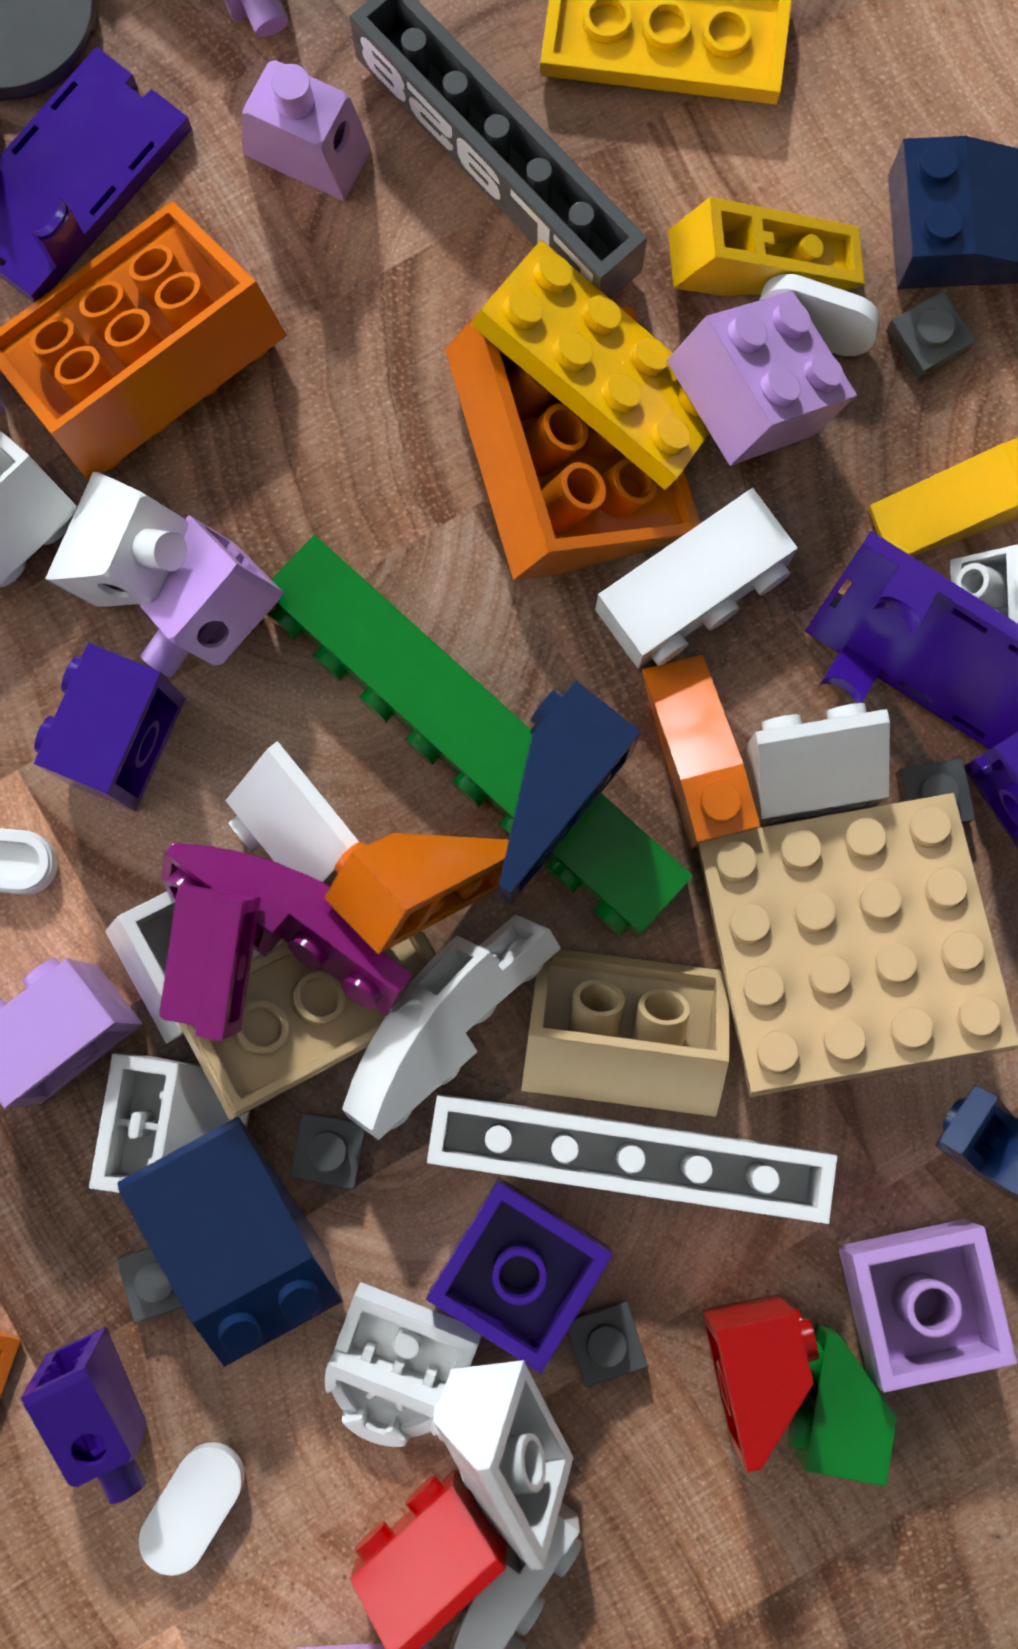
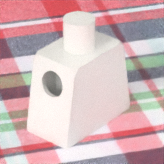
[45,472,188,607]

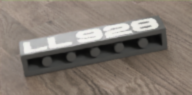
[349,0,647,299]

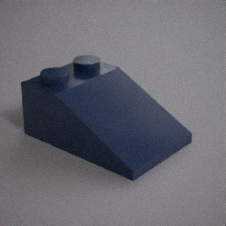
[888,136,1018,289]
[499,680,641,905]
[117,1116,343,1367]

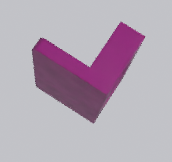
[159,884,261,1041]

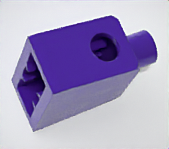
[20,1326,147,1504]

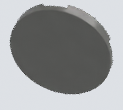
[0,0,97,99]

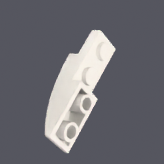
[342,914,561,1140]
[450,1503,583,1649]

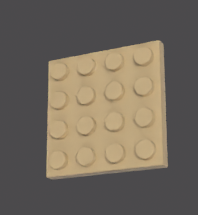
[698,793,1018,1097]

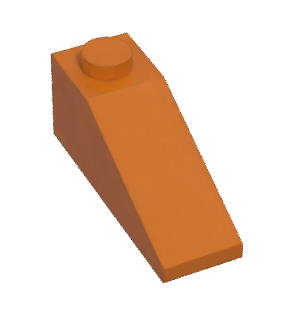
[642,654,760,851]
[324,833,509,955]

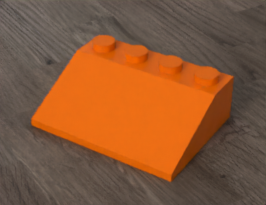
[0,200,287,482]
[445,306,701,580]

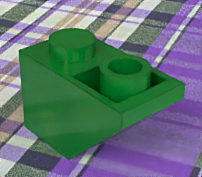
[788,1323,897,1487]

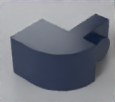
[935,1085,1018,1202]

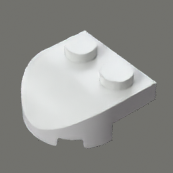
[325,1282,481,1447]

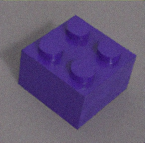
[33,642,186,812]
[426,1176,613,1374]

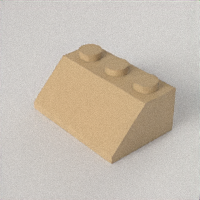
[521,949,729,1117]

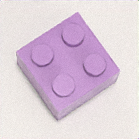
[667,291,857,466]
[0,958,143,1108]
[838,1219,1017,1393]

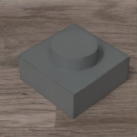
[886,291,976,380]
[895,758,976,824]
[290,1112,366,1189]
[116,1247,183,1323]
[568,1299,648,1387]

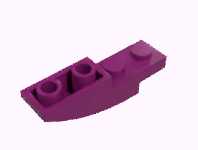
[161,843,413,1016]

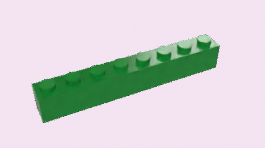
[267,534,693,937]

